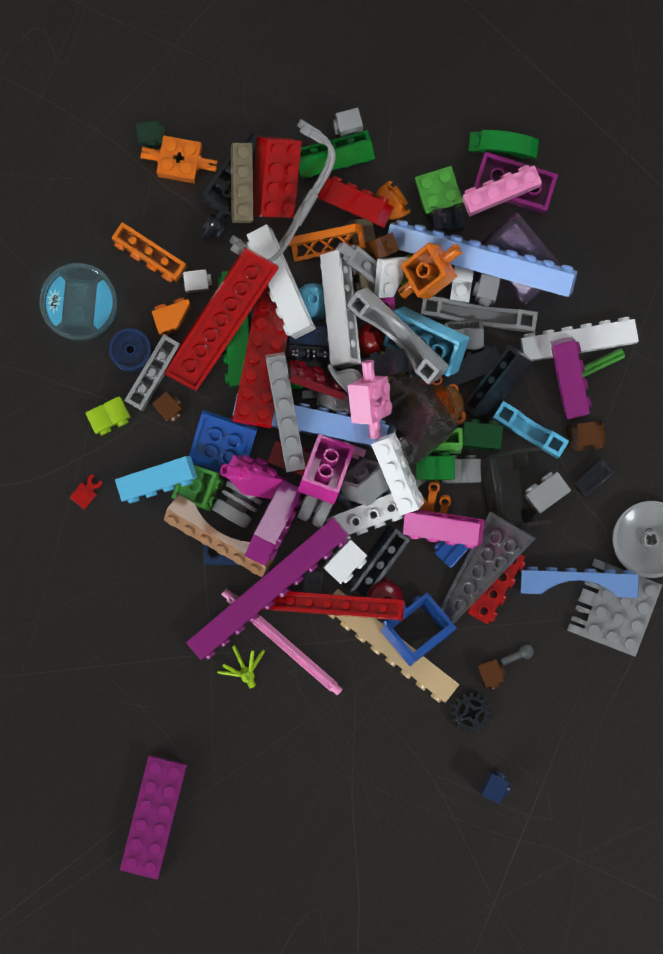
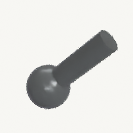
[499,644,534,666]

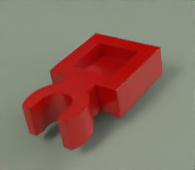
[69,474,103,509]

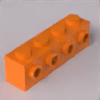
[112,222,187,283]

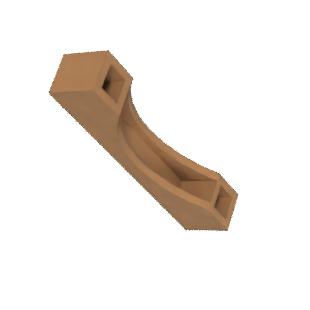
[164,494,277,578]

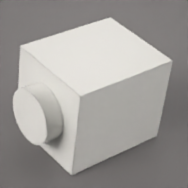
[183,269,212,293]

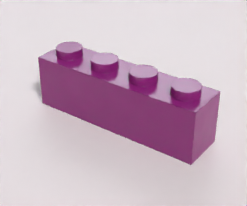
[550,337,592,419]

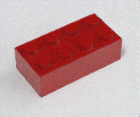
[253,136,302,218]

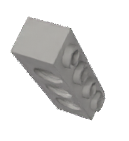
[124,334,181,412]

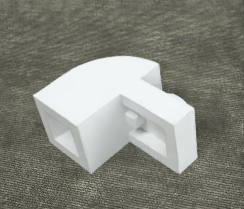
[450,265,474,303]

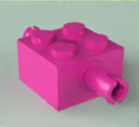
[220,455,287,499]

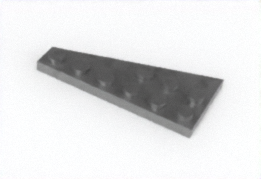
[440,512,536,624]

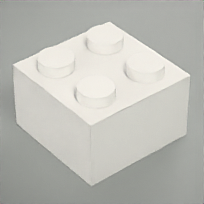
[322,539,367,584]

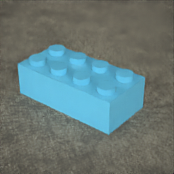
[383,307,470,377]

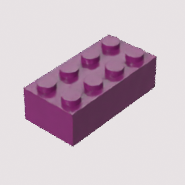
[474,152,558,214]
[245,480,304,566]

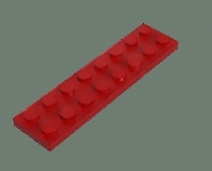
[164,247,279,391]
[233,285,288,428]

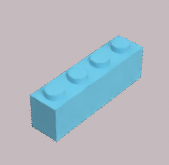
[115,456,197,504]

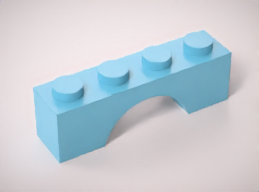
[492,401,569,459]

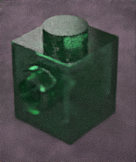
[136,120,165,147]

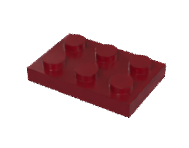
[287,359,347,401]

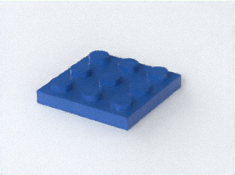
[189,410,258,474]

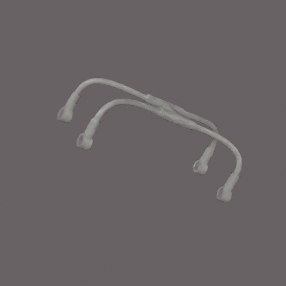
[229,119,336,262]

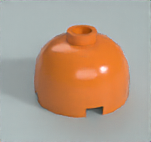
[375,181,411,220]

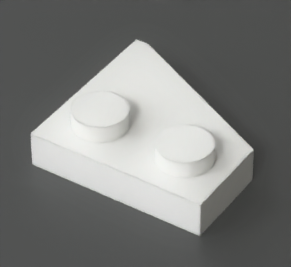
[374,257,409,298]

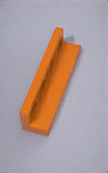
[285,224,366,262]

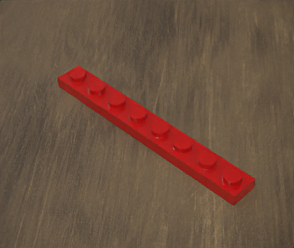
[262,591,405,621]

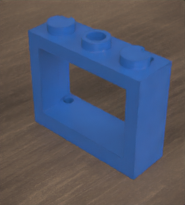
[381,593,457,666]

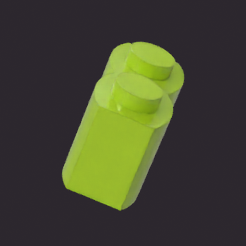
[86,396,131,436]

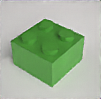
[414,166,463,217]

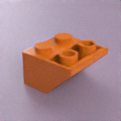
[152,298,192,338]

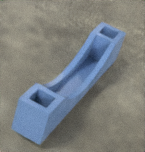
[521,567,639,598]

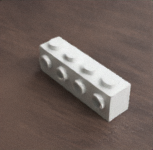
[371,432,424,515]
[325,493,404,539]

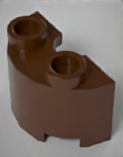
[566,421,606,452]

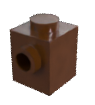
[365,232,399,260]
[152,391,183,422]
[477,659,506,690]

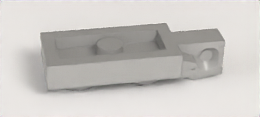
[336,242,377,285]

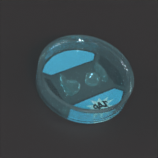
[39,263,118,341]

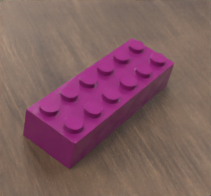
[120,755,187,880]

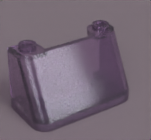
[481,212,562,304]

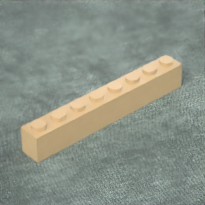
[328,589,459,703]

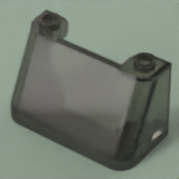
[381,375,457,464]

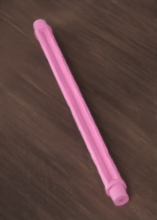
[221,588,343,695]

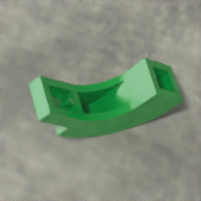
[468,130,539,159]

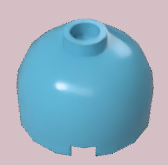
[299,283,326,321]

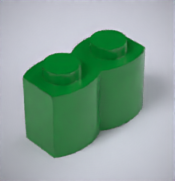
[415,452,455,480]

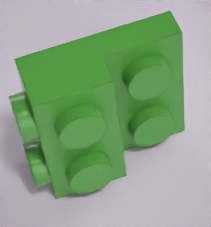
[171,465,224,511]

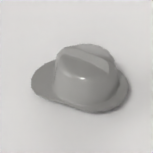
[328,364,363,395]

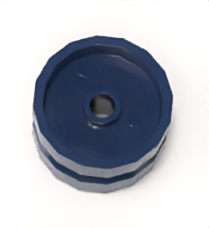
[109,328,153,373]

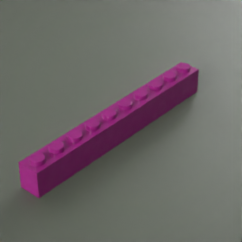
[186,518,350,660]

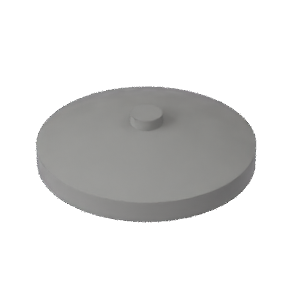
[612,501,663,578]

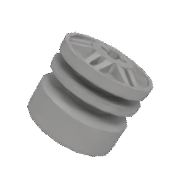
[211,481,263,530]

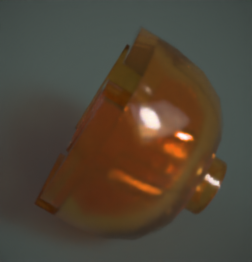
[426,385,464,424]

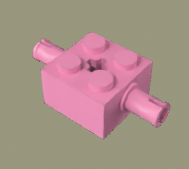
[348,360,392,439]

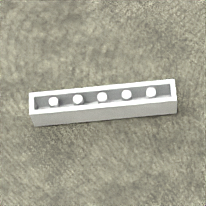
[247,224,315,339]
[320,250,361,369]
[520,317,639,361]

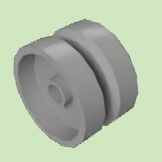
[297,495,333,528]

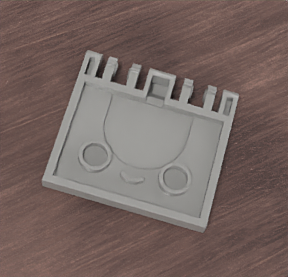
[567,559,662,657]

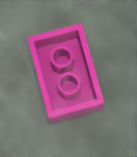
[298,434,355,505]

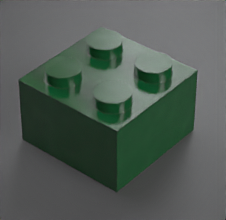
[462,419,503,451]

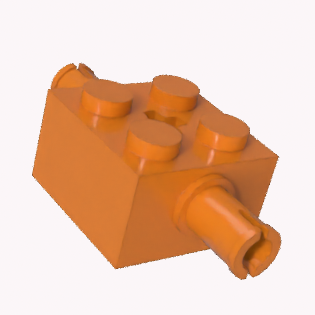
[141,136,218,184]
[398,243,463,299]

